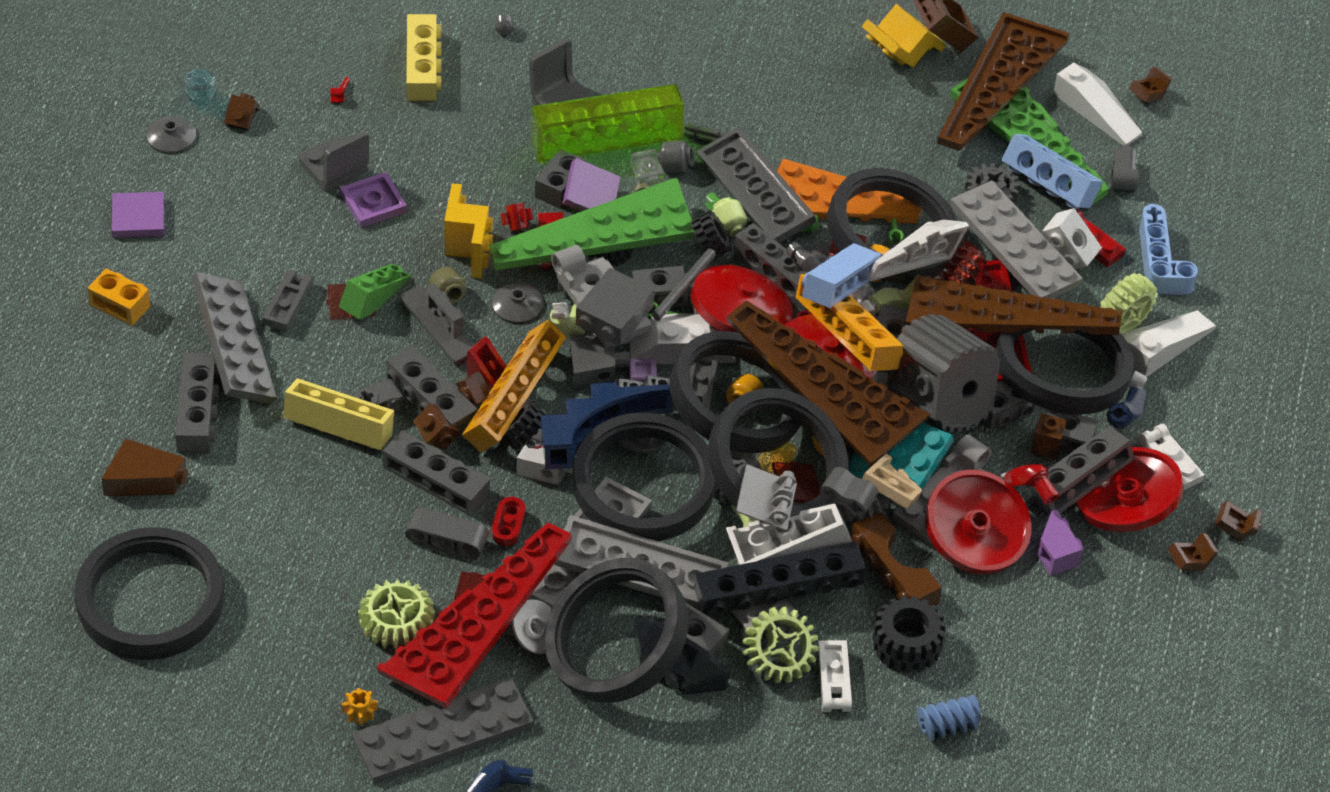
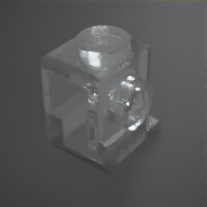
[630,149,664,187]

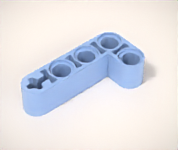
[1139,204,1198,295]

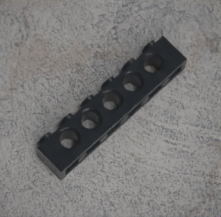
[694,541,866,616]

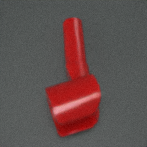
[330,77,350,102]

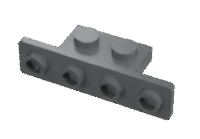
[400,284,473,364]

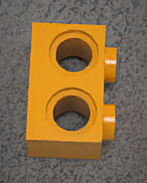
[87,268,151,326]

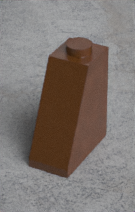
[101,438,189,496]

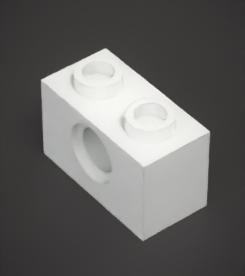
[1042,208,1102,269]

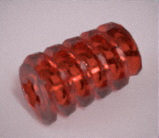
[939,240,988,285]

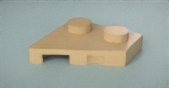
[862,454,922,509]

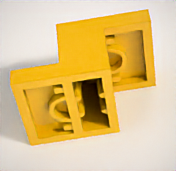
[861,4,947,68]
[444,183,493,279]

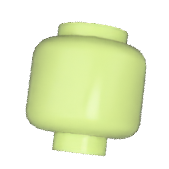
[712,197,748,237]

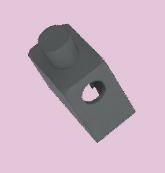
[569,335,630,390]

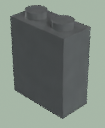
[576,268,654,347]

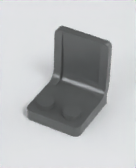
[529,38,599,130]
[299,131,369,193]

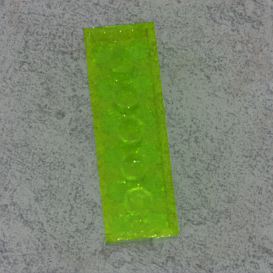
[531,84,684,162]

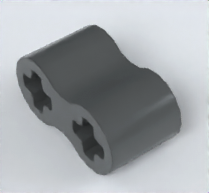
[820,467,879,516]

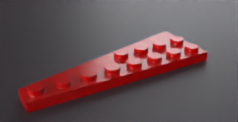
[377,523,572,709]

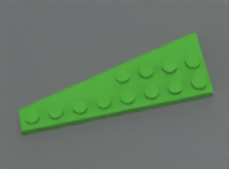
[950,79,1109,206]
[489,178,695,271]

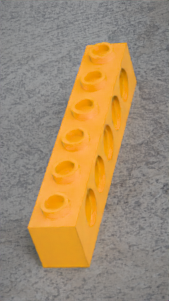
[795,274,903,371]
[462,320,566,453]

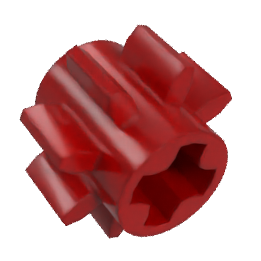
[500,202,533,231]

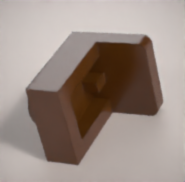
[1129,67,1172,102]
[223,93,260,130]
[456,372,490,405]
[413,403,460,449]
[1031,414,1066,460]
[1215,500,1262,542]
[1168,533,1218,571]

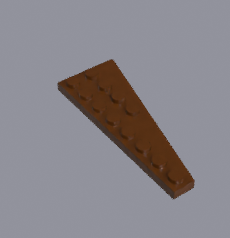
[727,300,930,467]

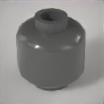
[656,140,694,174]

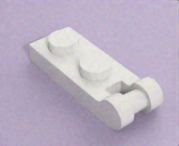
[1139,424,1205,490]
[818,640,852,712]

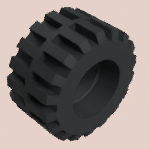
[873,596,946,673]

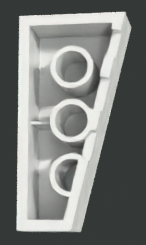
[726,504,852,564]

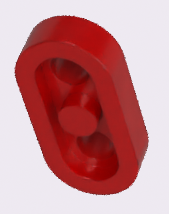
[492,497,526,546]

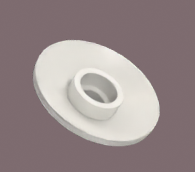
[512,600,552,654]

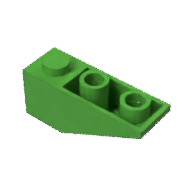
[339,264,411,319]

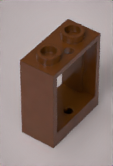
[913,0,979,52]

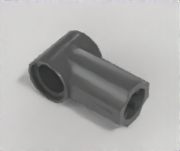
[1110,145,1138,192]

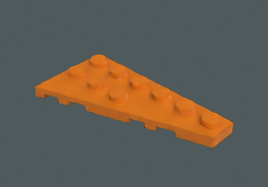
[777,159,923,224]

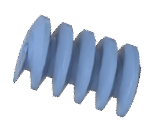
[917,694,981,741]

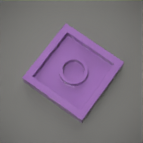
[562,158,620,212]
[340,172,407,228]
[112,192,164,238]

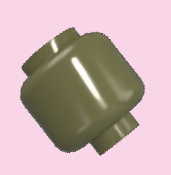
[429,267,467,305]

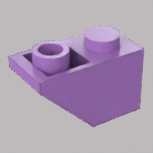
[1038,509,1083,576]

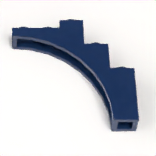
[541,382,672,470]

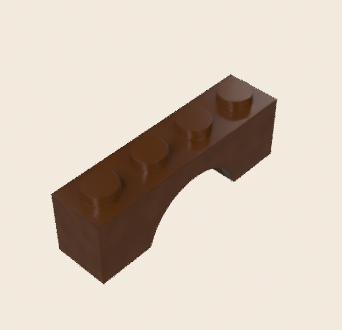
[850,512,942,606]

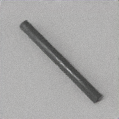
[652,249,716,321]

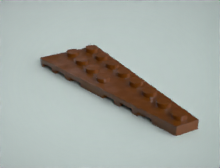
[937,12,1070,151]
[905,276,1122,335]

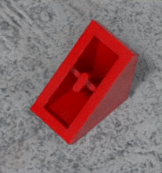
[467,336,507,391]

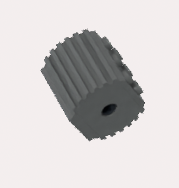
[887,314,1000,432]

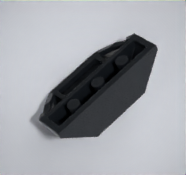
[633,614,730,695]

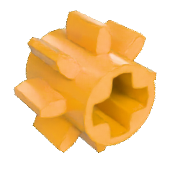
[342,688,378,725]

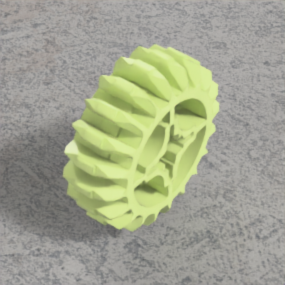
[1100,273,1158,334]
[358,578,435,650]
[743,607,819,684]

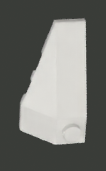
[1053,63,1142,145]
[867,220,969,281]
[1122,310,1216,377]

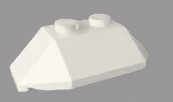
[630,314,736,364]

